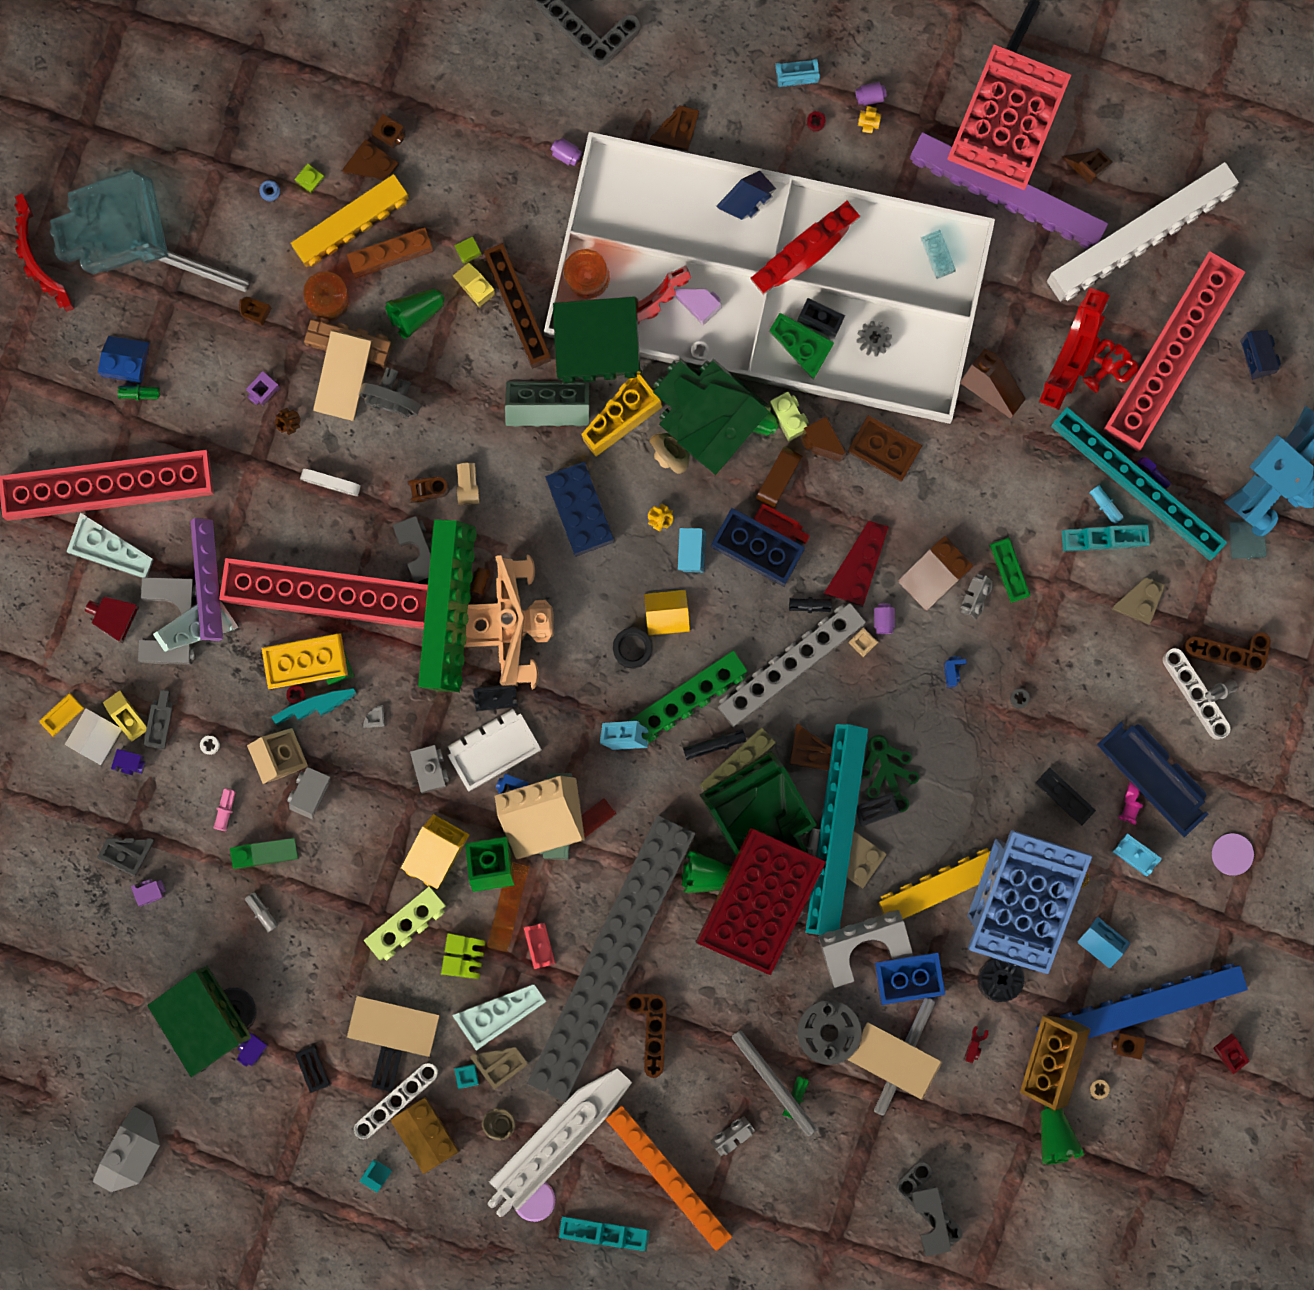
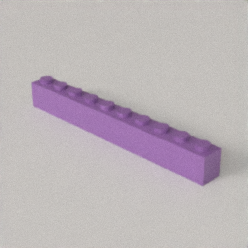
[910,132,1108,249]

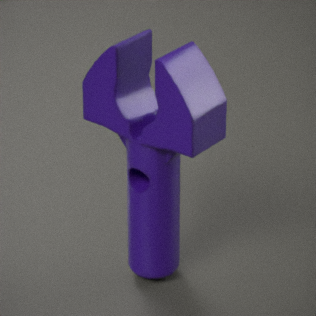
[1137,457,1171,488]

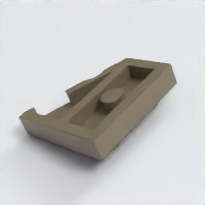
[847,831,887,889]
[470,1047,528,1090]

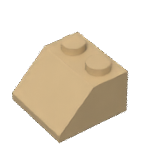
[247,728,308,784]

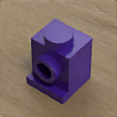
[111,749,146,775]
[236,1033,269,1067]

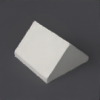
[65,709,122,765]

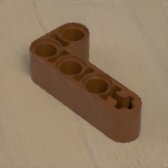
[1183,632,1271,673]
[626,994,666,1078]

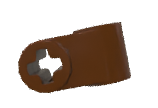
[408,477,449,503]

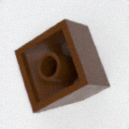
[801,417,846,462]

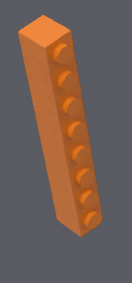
[605,1105,732,1251]

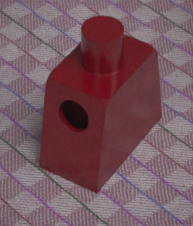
[85,597,139,644]

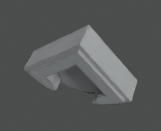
[363,705,385,728]

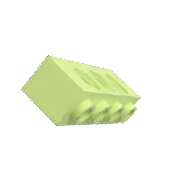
[363,886,446,961]

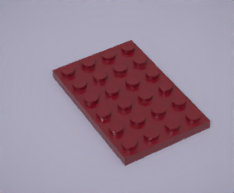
[695,828,826,976]

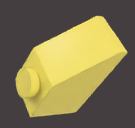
[453,263,495,307]
[103,691,147,742]

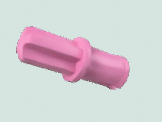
[213,789,236,831]

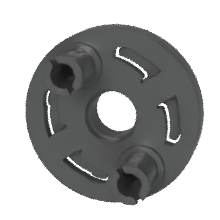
[359,367,421,419]
[798,1000,862,1065]

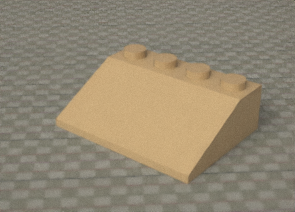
[495,776,585,859]

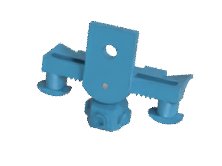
[1223,406,1314,537]

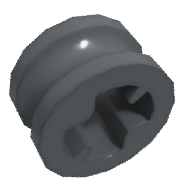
[1010,689,1030,709]

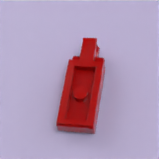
[753,503,810,544]

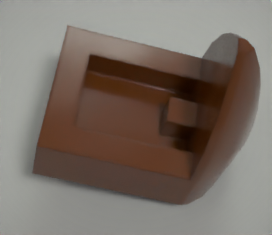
[239,296,272,326]

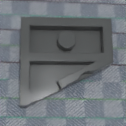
[97,838,154,877]

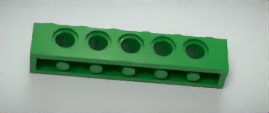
[629,651,747,743]

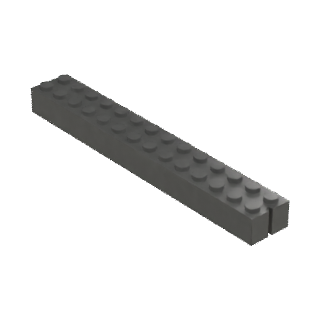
[527,815,695,1102]

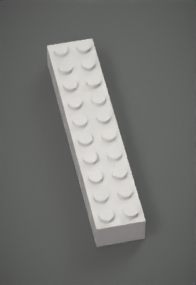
[1047,162,1239,302]

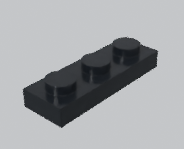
[1035,767,1096,826]

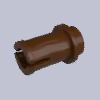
[471,567,491,595]

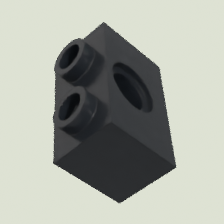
[797,298,846,339]

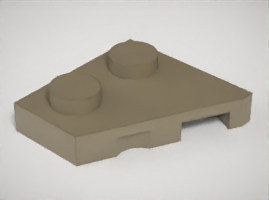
[1112,577,1165,624]

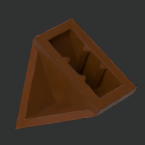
[1061,148,1113,185]

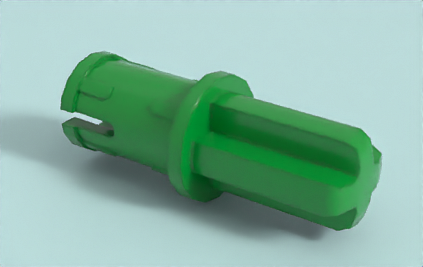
[117,385,160,401]
[782,1077,809,1119]

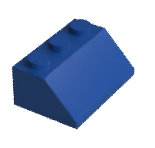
[875,953,945,1005]

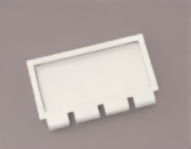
[447,709,542,792]

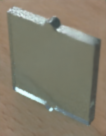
[1229,520,1266,560]

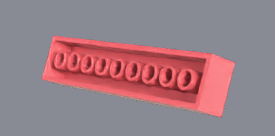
[1102,251,1245,452]
[0,450,214,521]
[219,558,428,629]

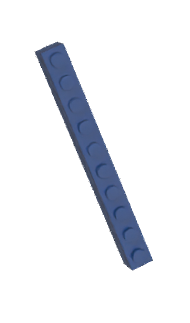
[1036,963,1248,1038]

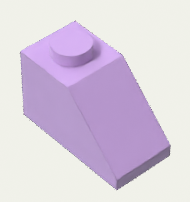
[674,289,721,325]

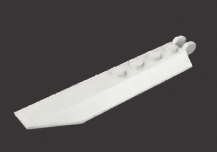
[488,1068,632,1217]

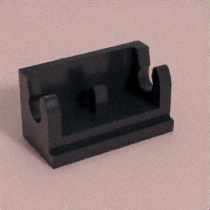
[473,685,518,712]

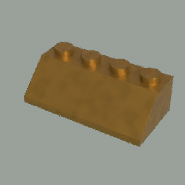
[1020,1015,1091,1110]

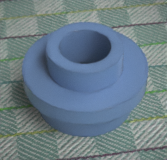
[259,180,280,201]

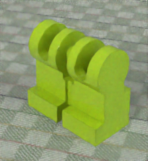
[441,934,486,979]

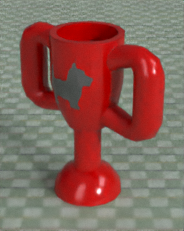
[1082,339,1139,393]

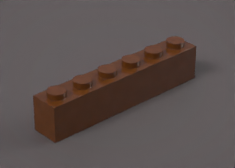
[484,243,551,369]

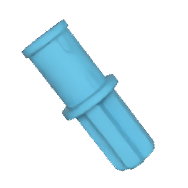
[1089,485,1123,524]

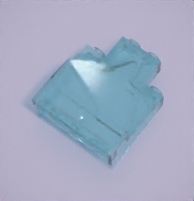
[50,169,168,275]

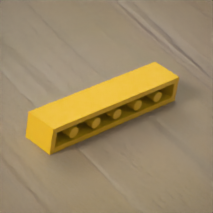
[291,174,409,267]
[878,848,991,919]

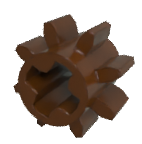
[275,408,301,435]

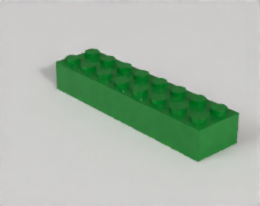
[418,520,477,693]

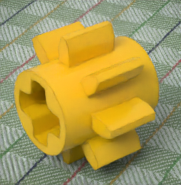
[858,106,881,133]
[648,504,673,531]

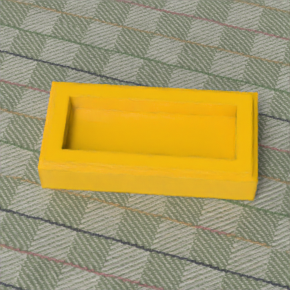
[39,693,85,737]

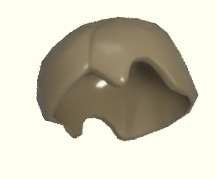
[482,1108,516,1141]

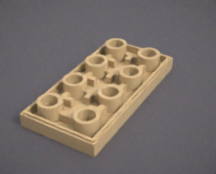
[313,330,372,421]
[347,996,440,1057]
[848,1022,942,1100]

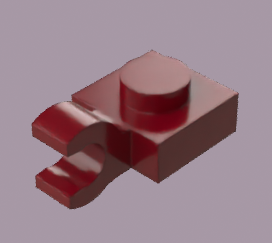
[963,1026,989,1063]

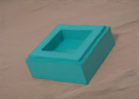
[454,1064,479,1089]

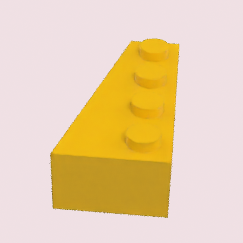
[581,374,662,457]

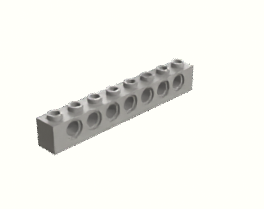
[718,603,866,728]

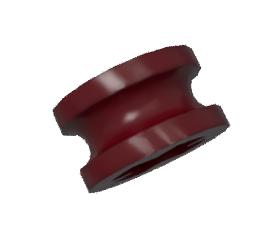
[807,111,825,132]
[286,685,306,705]

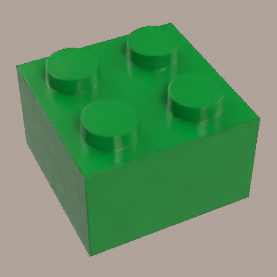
[465,837,515,892]

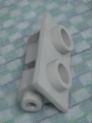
[960,574,993,620]
[710,1116,755,1156]

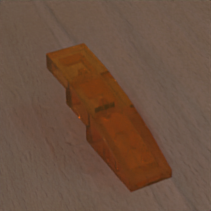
[487,863,529,952]

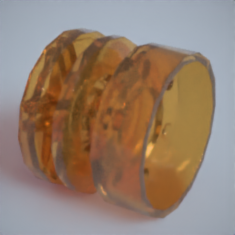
[563,249,610,299]
[303,271,350,321]

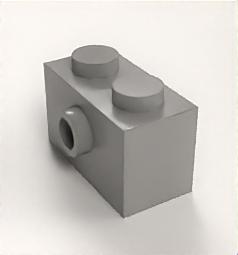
[410,745,449,794]
[287,767,330,819]

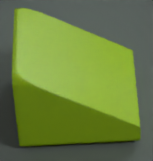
[454,236,482,264]

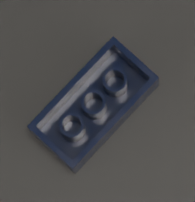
[545,462,614,557]
[711,508,805,587]

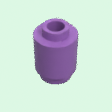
[855,82,887,106]
[551,138,583,166]
[874,604,895,634]

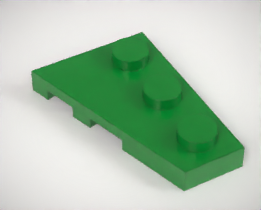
[769,313,834,380]

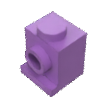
[246,371,280,406]
[131,879,166,907]

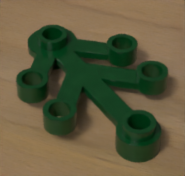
[861,735,919,813]

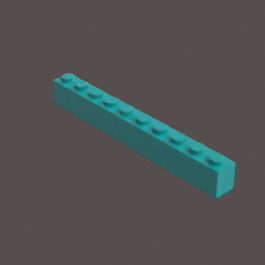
[1051,407,1227,561]
[805,724,868,935]

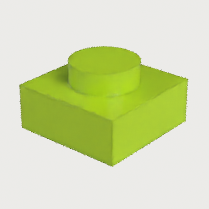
[295,163,324,194]

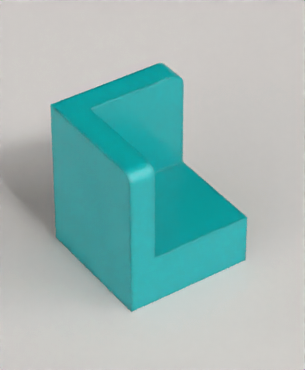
[359,1159,392,1193]

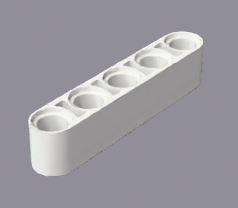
[1163,648,1230,740]
[354,1063,439,1139]

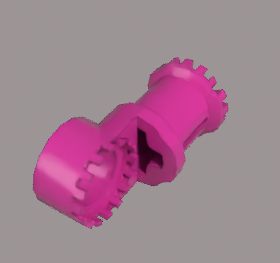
[1118,782,1143,825]

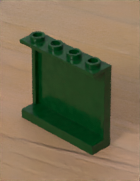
[553,296,643,383]
[147,965,252,1077]

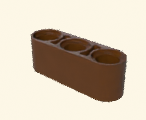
[756,446,802,508]

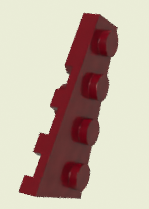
[824,521,888,607]

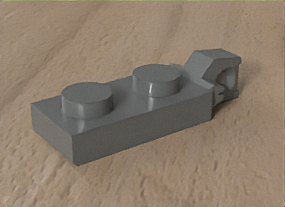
[144,690,173,749]

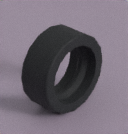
[613,627,652,669]

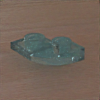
[921,230,956,279]

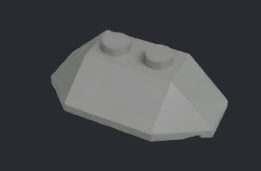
[93,1106,160,1192]

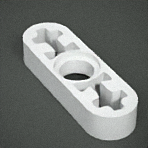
[300,469,361,496]

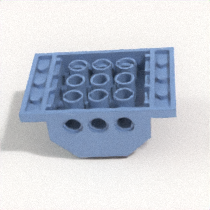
[967,830,1092,974]

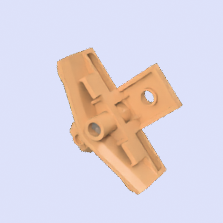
[464,554,554,690]

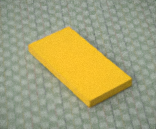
[262,634,348,689]

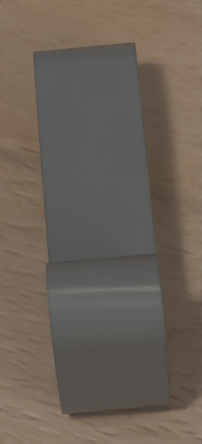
[896,1162,962,1243]

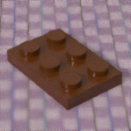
[847,415,922,483]

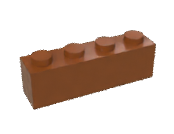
[346,228,433,279]

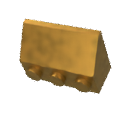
[390,1097,460,1174]

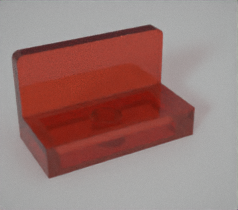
[581,798,617,839]

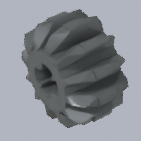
[856,321,892,357]

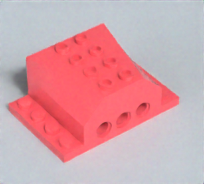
[947,45,1071,190]

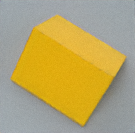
[644,590,690,636]

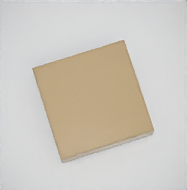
[849,627,878,657]

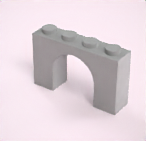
[138,578,197,665]
[818,910,913,988]

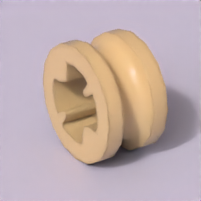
[1090,1080,1110,1099]

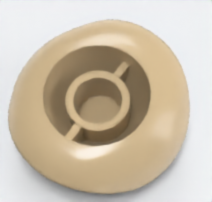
[650,433,690,474]

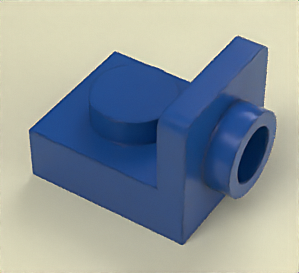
[944,656,967,688]
[495,774,529,795]

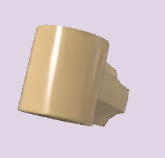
[457,463,479,505]

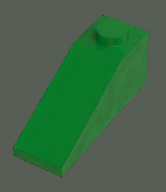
[230,838,298,870]

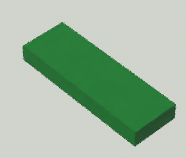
[989,537,1031,604]

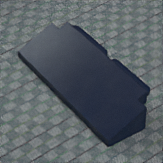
[1096,722,1209,838]

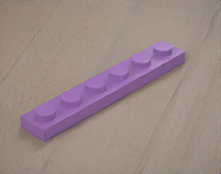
[191,518,223,641]

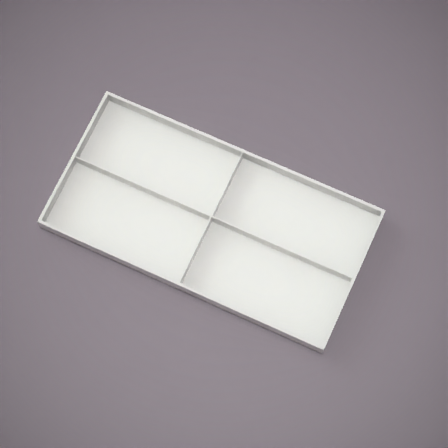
[544,132,995,424]

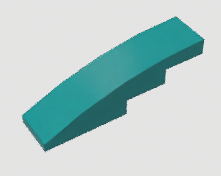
[1061,525,1150,552]
[271,689,357,726]
[559,1217,650,1252]

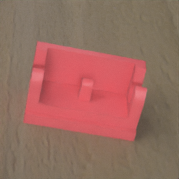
[524,923,555,969]

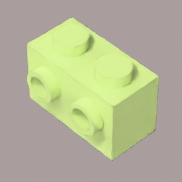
[769,392,809,442]

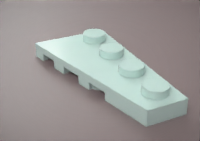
[67,513,153,578]
[153,601,238,652]
[452,984,546,1050]

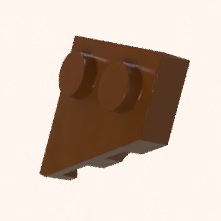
[650,105,699,151]
[342,139,399,181]
[790,724,832,771]

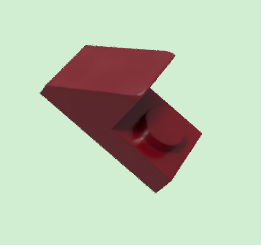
[1213,1033,1250,1075]

